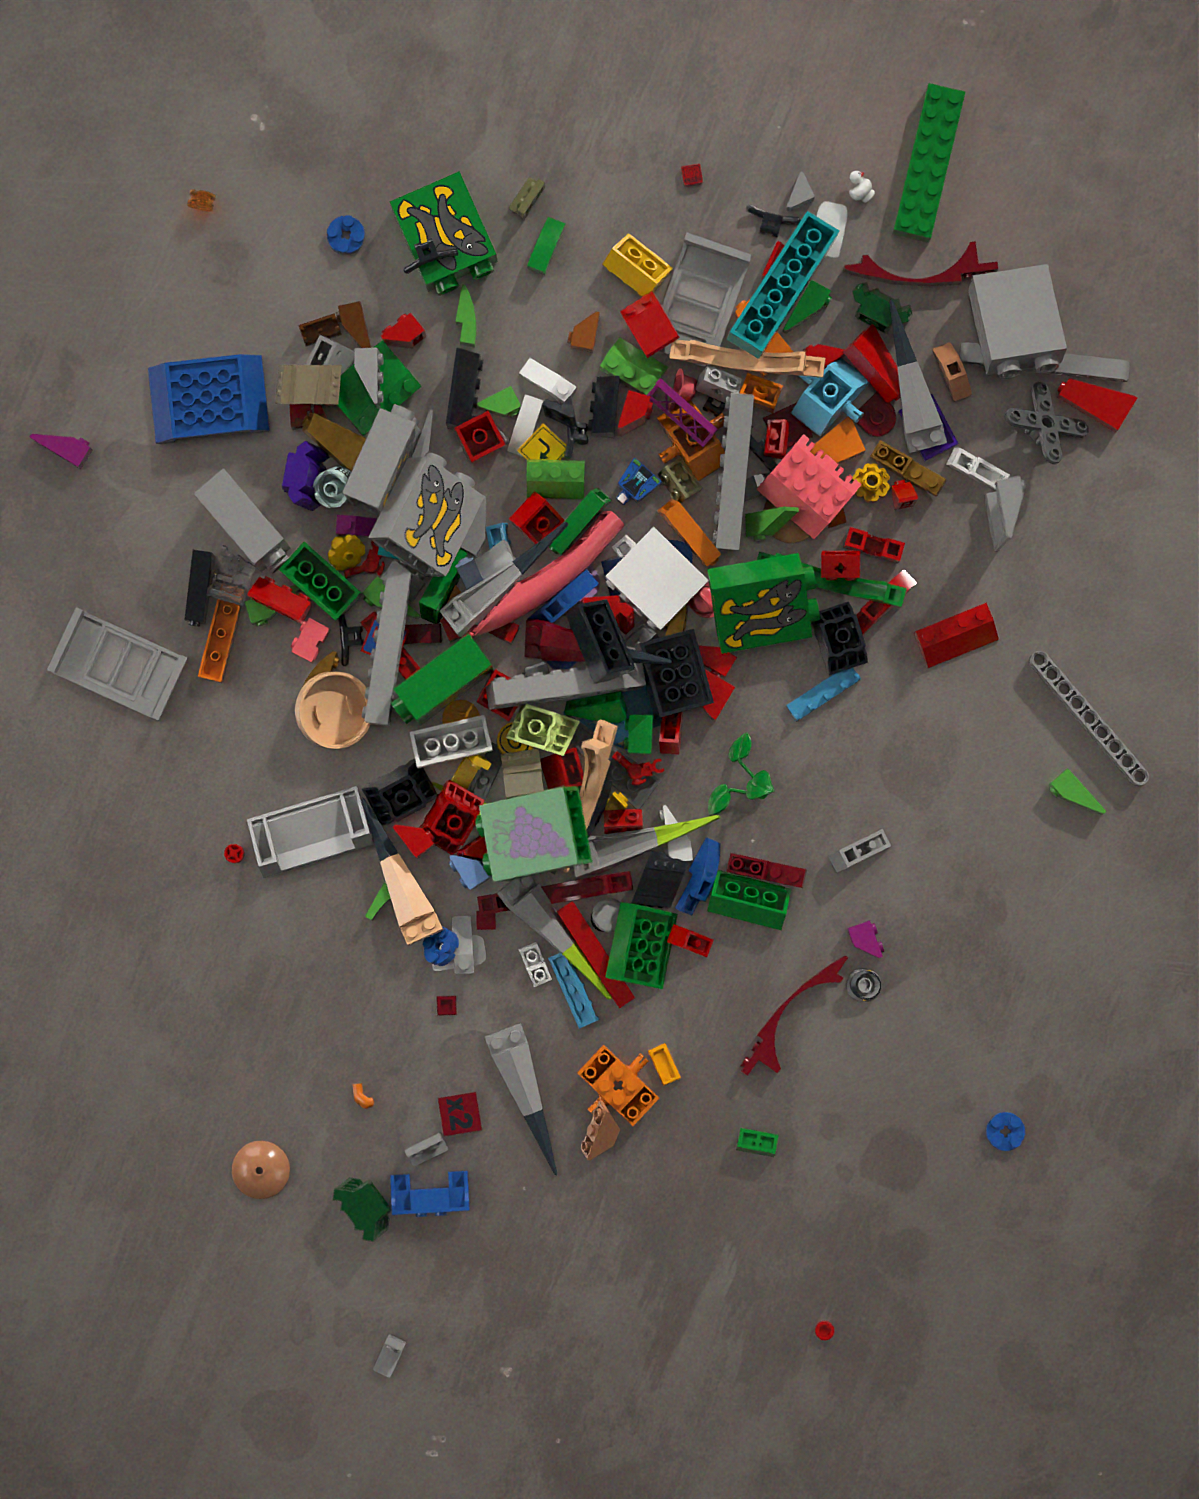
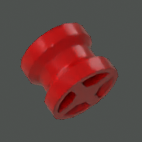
[224,844,245,863]

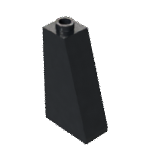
[184,550,216,627]

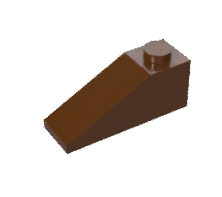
[336,301,371,348]

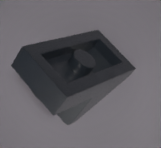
[542,396,578,430]

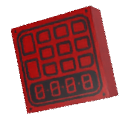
[681,164,703,186]

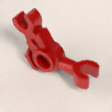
[343,540,385,579]
[612,751,664,785]

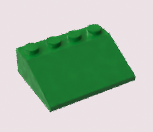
[336,340,422,435]
[605,902,678,989]

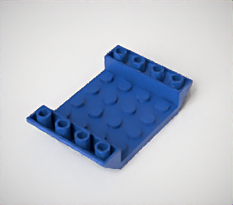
[148,354,270,444]

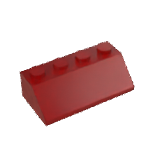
[914,602,999,668]

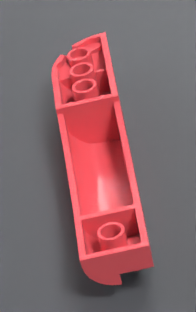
[461,511,625,639]

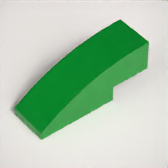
[527,217,566,275]

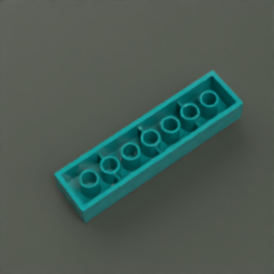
[726,211,840,359]

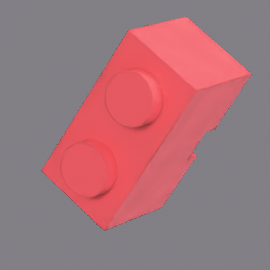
[290,618,331,664]

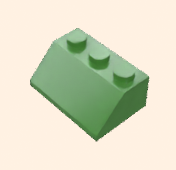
[600,337,668,395]
[527,459,585,499]

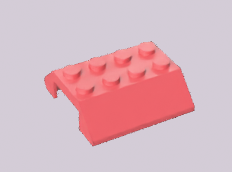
[756,434,861,540]

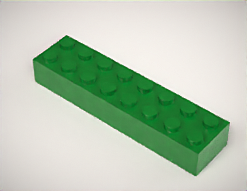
[892,83,965,243]

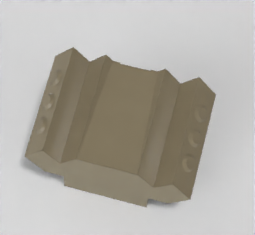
[275,365,342,404]
[501,748,544,799]

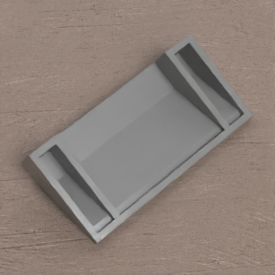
[984,476,1026,552]
[247,786,374,878]

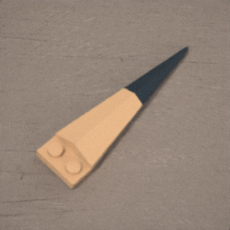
[362,797,443,946]

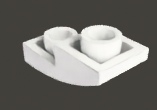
[519,942,552,987]

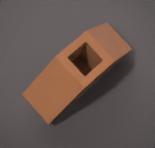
[932,342,972,402]
[581,1101,620,1160]

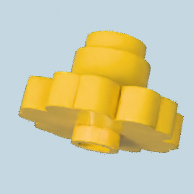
[852,463,890,502]
[327,534,365,571]

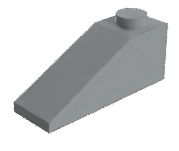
[828,829,891,873]
[452,916,474,974]

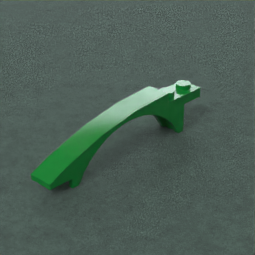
[757,551,907,607]

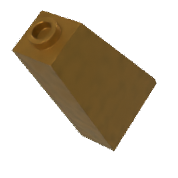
[302,413,367,472]

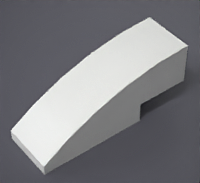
[507,394,544,458]
[946,448,1009,490]

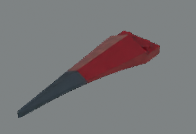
[524,618,672,664]

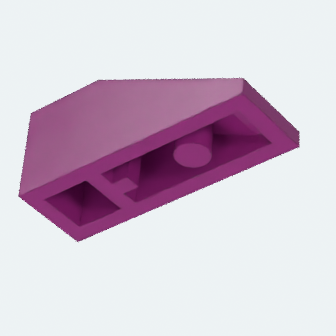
[30,434,92,469]
[336,515,378,538]

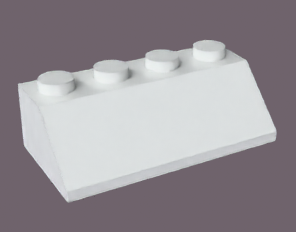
[410,715,493,768]

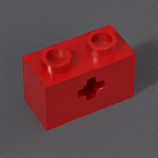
[821,551,861,581]

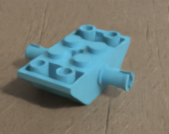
[791,358,869,437]

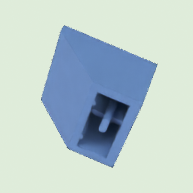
[449,855,492,890]

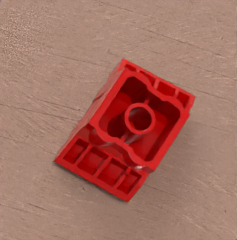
[570,595,635,635]
[419,779,484,855]

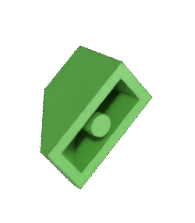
[477,386,521,418]

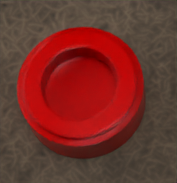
[815,1321,834,1341]

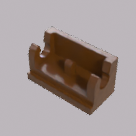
[298,313,342,347]

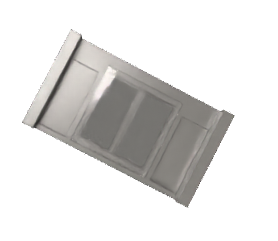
[659,233,752,367]
[47,607,188,721]

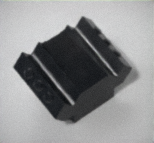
[811,601,868,675]
[362,759,438,825]
[631,850,689,908]

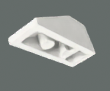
[519,358,577,404]

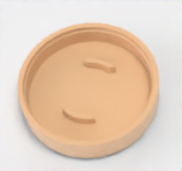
[295,672,371,749]

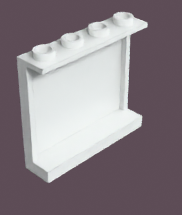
[604,527,709,631]

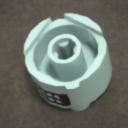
[313,465,351,508]

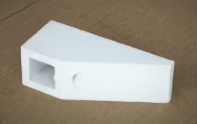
[659,805,693,862]

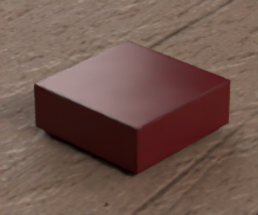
[476,911,496,930]
[437,996,457,1016]

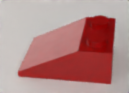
[620,291,680,358]

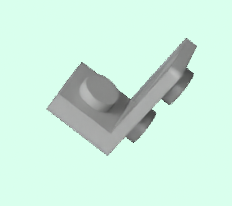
[373,1334,406,1377]

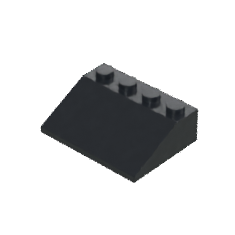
[634,629,714,719]

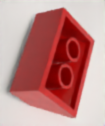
[617,390,653,436]
[247,576,312,624]

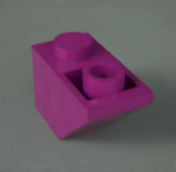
[847,920,885,958]

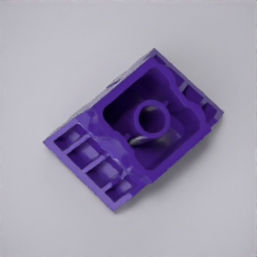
[282,441,330,511]

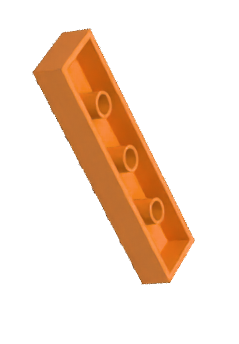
[198,584,246,683]

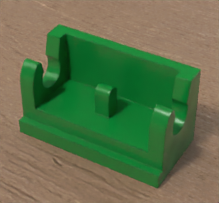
[736,1128,779,1157]

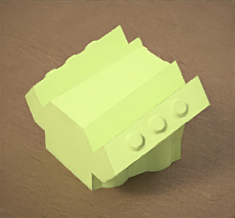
[506,704,580,756]

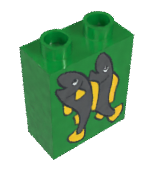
[390,171,498,295]
[707,553,820,653]
[391,634,494,726]

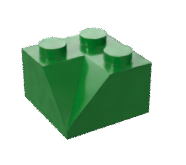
[624,715,653,754]

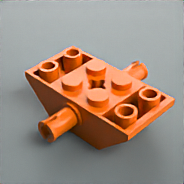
[657,400,725,482]
[577,1045,659,1126]

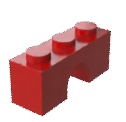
[843,527,905,564]

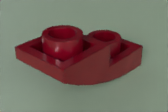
[404,624,442,645]

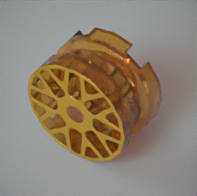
[187,189,216,212]

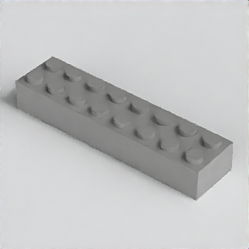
[712,393,754,550]
[362,568,413,727]
[485,663,646,710]

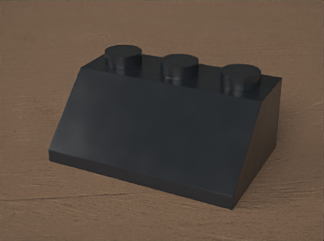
[588,376,620,439]

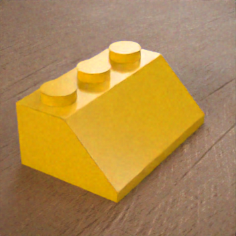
[602,233,673,296]

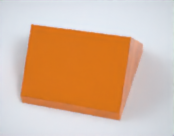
[740,373,783,413]

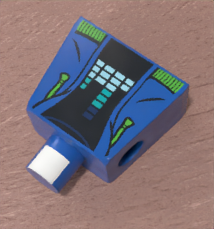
[616,458,662,505]

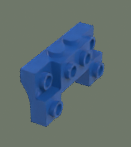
[390,1171,470,1217]

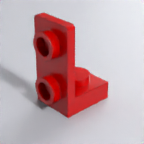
[488,622,520,645]

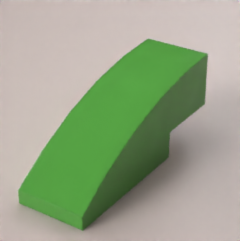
[455,284,477,347]

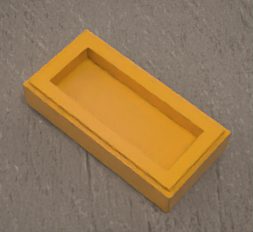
[648,1043,681,1086]

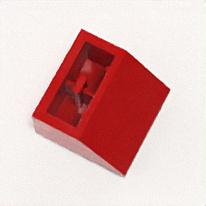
[381,312,427,349]
[540,747,584,790]

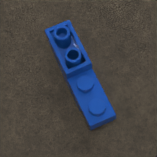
[527,569,599,623]
[675,837,721,916]

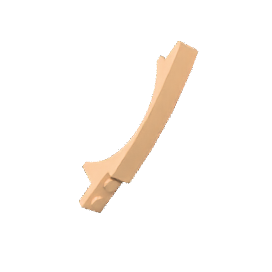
[670,340,825,378]
[562,720,618,873]

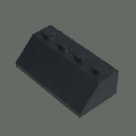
[446,348,484,430]
[566,599,636,684]

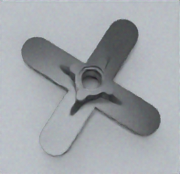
[1004,382,1089,465]

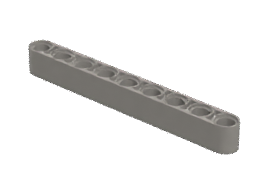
[960,342,1130,382]
[1029,651,1149,786]

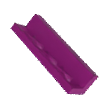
[647,378,718,447]

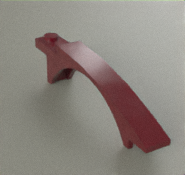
[843,241,999,287]
[477,871,633,916]
[740,956,848,1076]

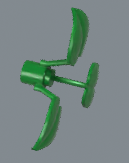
[708,732,775,816]

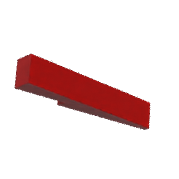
[557,901,635,1008]

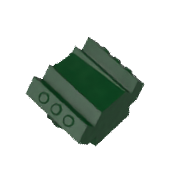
[852,282,913,334]
[333,1177,392,1242]

